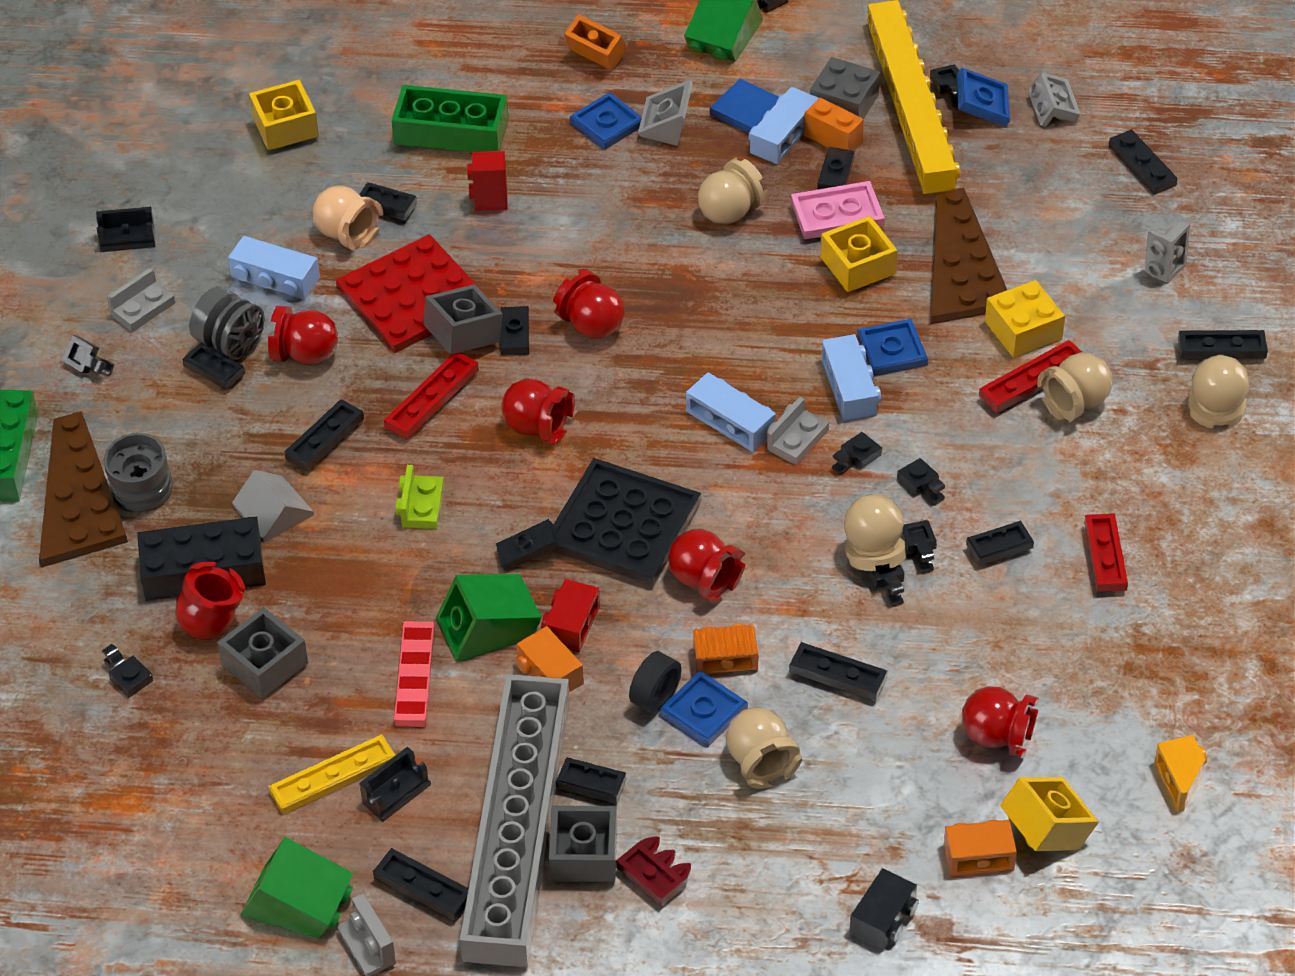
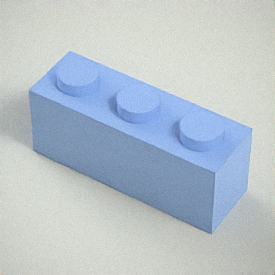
[748,87,819,165]
[228,235,320,299]
[821,334,881,421]
[686,372,776,452]

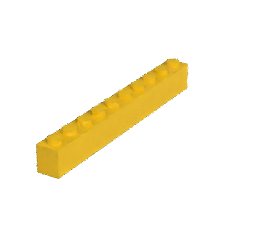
[867,0,960,194]

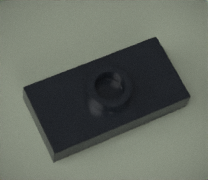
[817,147,855,190]
[359,182,417,220]
[500,306,529,355]
[182,343,245,390]
[496,519,558,571]
[966,520,1034,566]
[556,757,627,804]

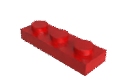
[1084,513,1128,592]

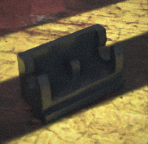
[96,206,156,252]
[359,746,431,822]

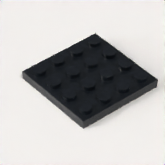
[551,458,701,585]

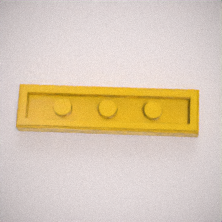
[268,734,396,815]

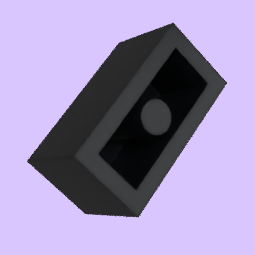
[849,868,919,950]

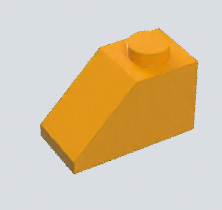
[1154,735,1207,812]

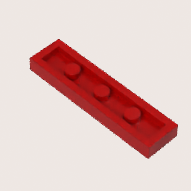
[979,340,1082,413]
[384,352,479,440]

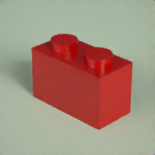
[467,151,508,211]
[541,579,600,652]

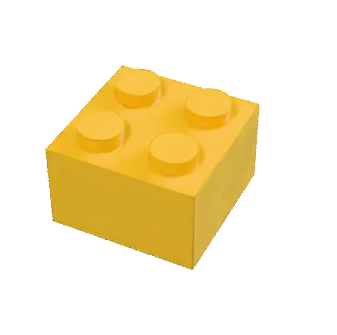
[249,79,319,150]
[820,216,898,292]
[985,280,1065,358]
[1000,777,1099,851]

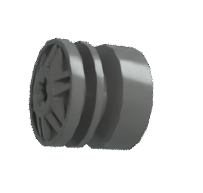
[189,286,265,360]
[103,432,173,512]

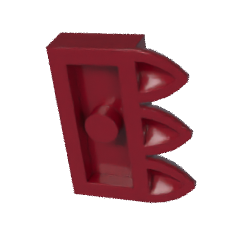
[616,836,691,907]

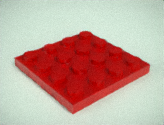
[335,234,489,353]

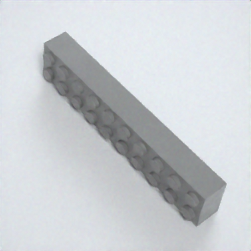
[460,674,570,967]

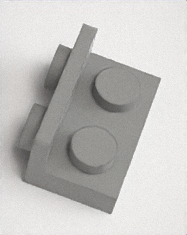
[1028,72,1081,127]
[1145,220,1190,283]
[107,268,175,332]
[766,397,829,465]
[338,893,396,976]

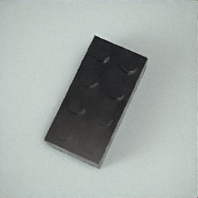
[137,516,266,601]

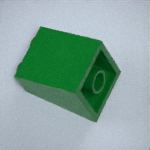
[684,0,763,61]
[436,574,542,662]
[240,836,354,939]

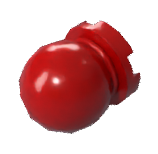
[553,269,625,339]
[268,305,338,365]
[501,378,575,445]
[668,528,746,603]
[175,562,245,640]
[961,686,1040,758]

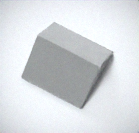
[638,80,693,146]
[232,470,314,542]

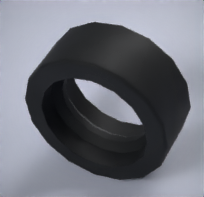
[629,651,682,714]

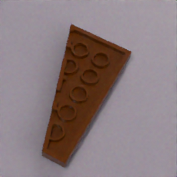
[931,187,1007,324]
[39,411,128,568]

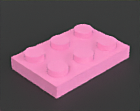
[791,181,885,240]

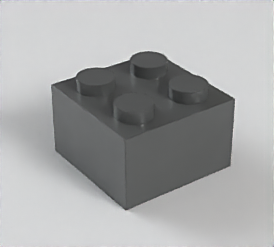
[810,57,880,119]
[423,284,503,355]
[217,607,309,699]
[549,805,617,882]

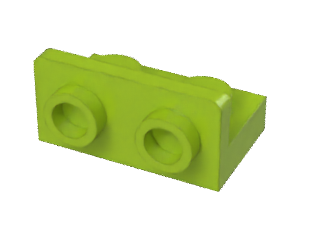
[396,465,444,529]

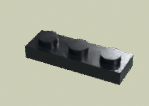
[1109,129,1178,195]
[1178,330,1268,359]
[284,399,364,472]
[789,642,888,701]
[373,848,469,921]

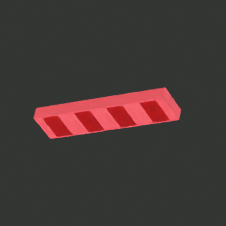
[394,621,435,727]

